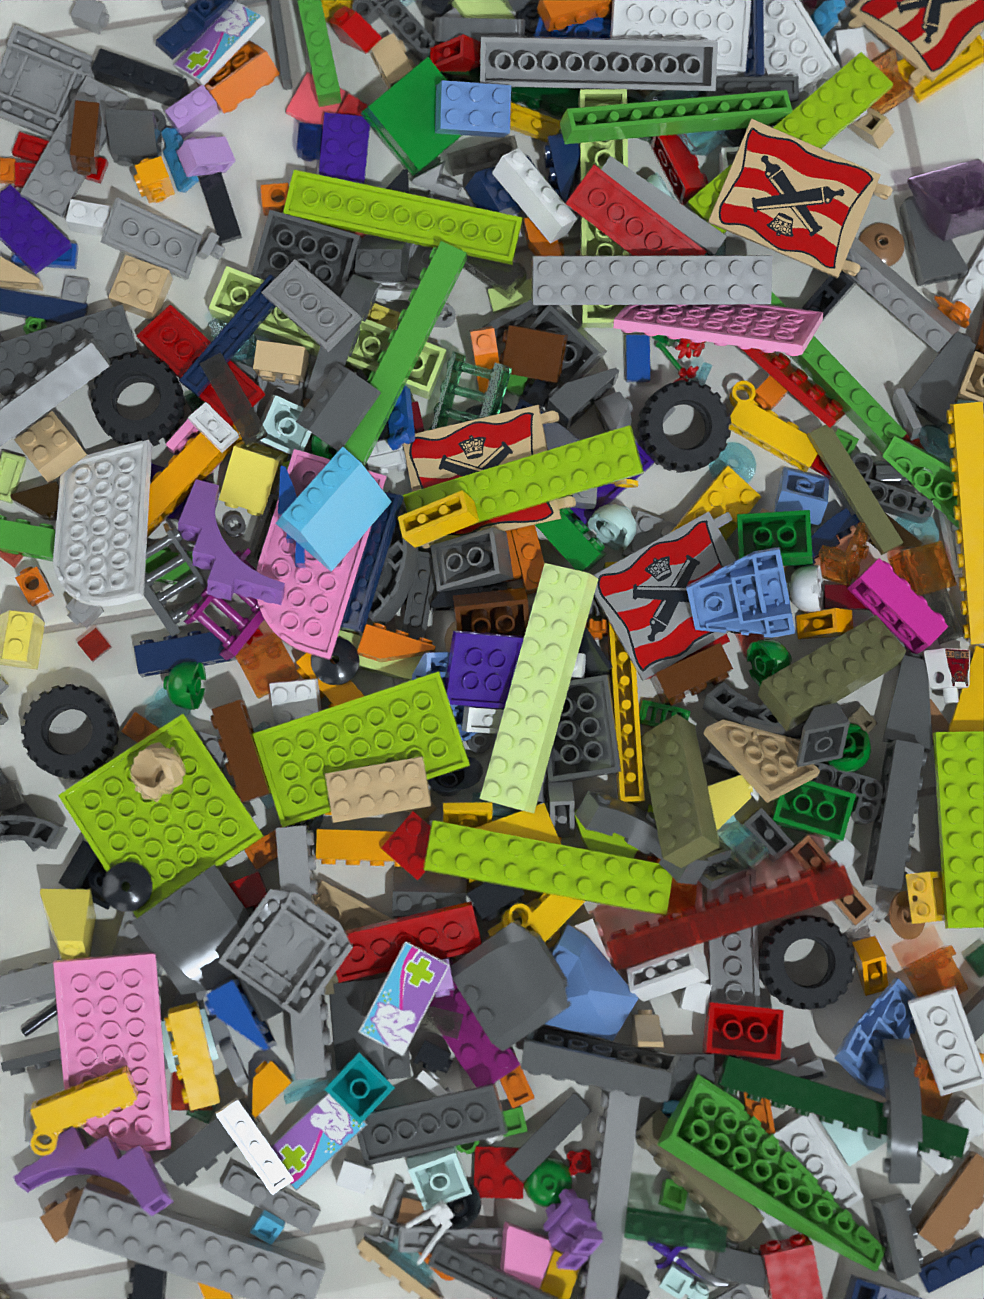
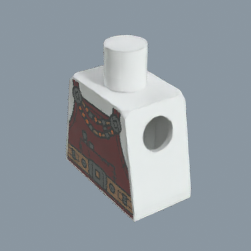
[924,648,970,704]

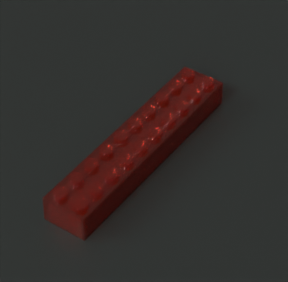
[606,860,854,971]

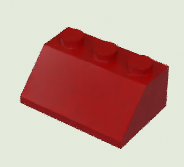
[651,134,709,205]
[702,1002,784,1060]

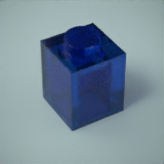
[296,123,323,162]

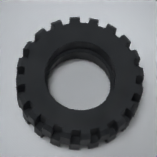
[91,353,185,446]
[637,380,731,473]
[21,684,119,779]
[758,915,856,1010]

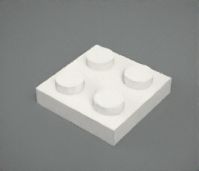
[269,678,322,726]

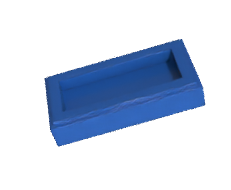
[626,335,650,382]

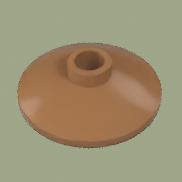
[859,223,905,267]
[889,891,925,940]

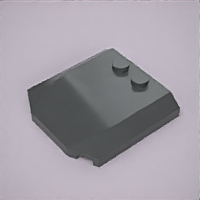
[131,864,251,995]
[450,920,571,1051]

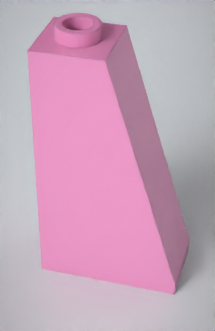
[500,1221,554,1288]

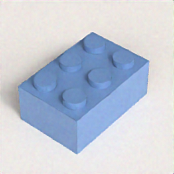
[435,80,511,138]

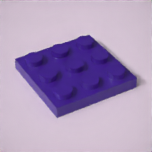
[445,631,524,708]

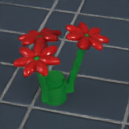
[652,335,706,383]

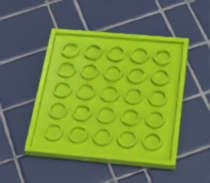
[58,714,264,918]

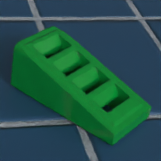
[639,700,691,728]

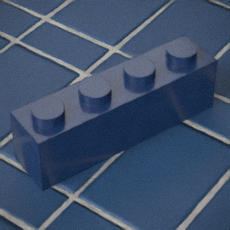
[134,626,236,678]

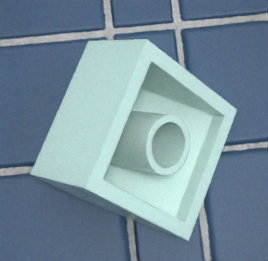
[253,394,311,455]
[406,1146,472,1211]

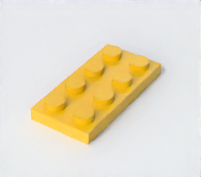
[670,465,762,541]

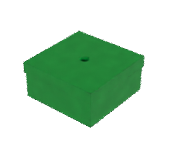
[360,57,462,178]

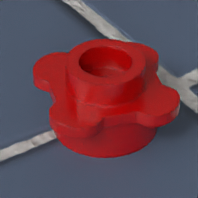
[566,1149,592,1176]

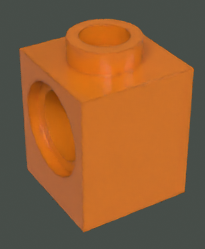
[261,183,289,216]
[754,375,788,410]
[15,566,54,607]

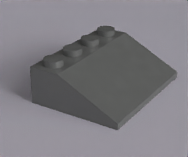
[251,210,362,298]
[547,675,621,783]
[330,978,411,1080]

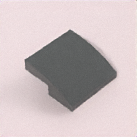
[699,841,747,890]

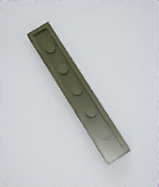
[807,425,903,555]

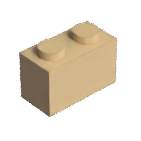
[370,33,416,89]

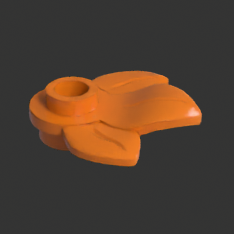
[934,296,971,328]

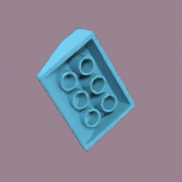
[275,447,391,572]

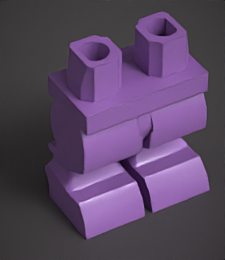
[543,1189,604,1270]

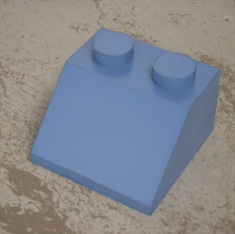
[774,467,829,526]

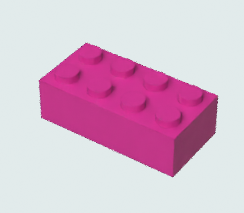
[847,558,949,654]

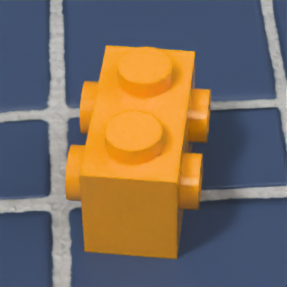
[133,156,175,203]

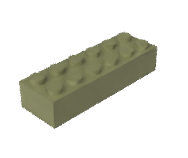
[758,615,906,731]
[641,714,720,868]

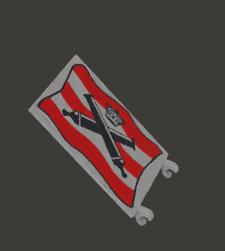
[593,512,736,681]

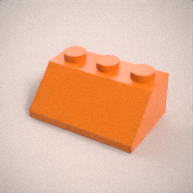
[195,41,279,114]

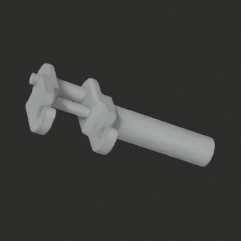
[363,1180,406,1245]

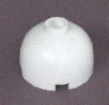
[786,565,824,612]

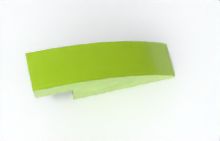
[574,809,638,858]

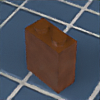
[70,100,102,176]
[499,325,568,383]

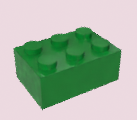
[535,508,607,572]
[737,510,813,566]
[770,781,856,843]

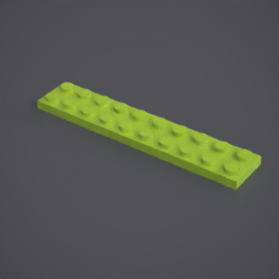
[688,52,893,234]
[283,170,522,265]
[403,425,644,525]
[423,820,672,916]

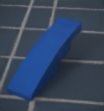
[278,466,306,568]

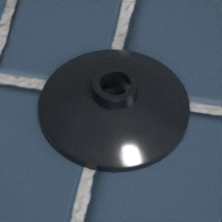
[311,637,359,685]
[102,862,153,912]
[440,1184,482,1230]

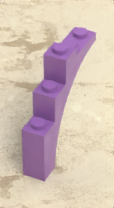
[178,479,285,605]
[13,1127,173,1216]

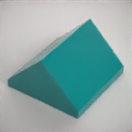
[324,1053,395,1125]

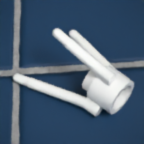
[406,1200,454,1264]

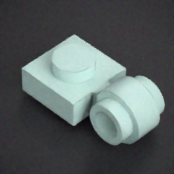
[659,1263,710,1299]

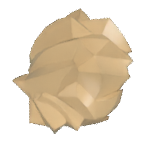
[130,742,186,802]

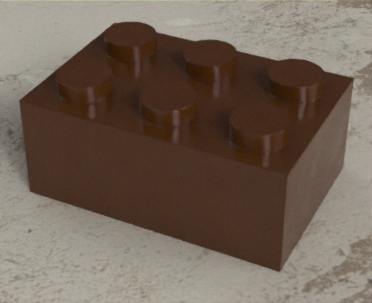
[453,588,529,637]
[651,643,733,706]

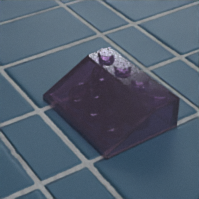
[907,158,984,242]

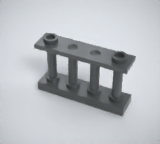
[144,522,217,636]

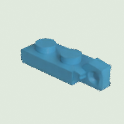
[809,0,846,37]
[161,127,199,193]

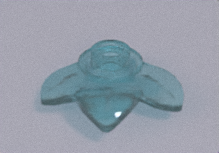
[145,688,191,727]

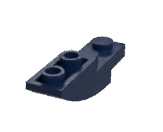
[156,0,235,60]
[793,508,864,570]

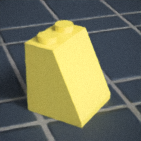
[219,439,289,516]
[0,610,45,670]
[708,775,753,830]
[40,889,96,960]

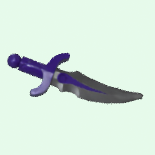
[647,1236,730,1287]

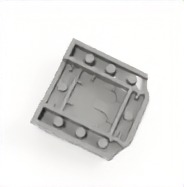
[0,25,94,139]
[219,889,353,1021]

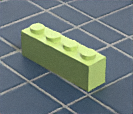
[331,630,423,682]

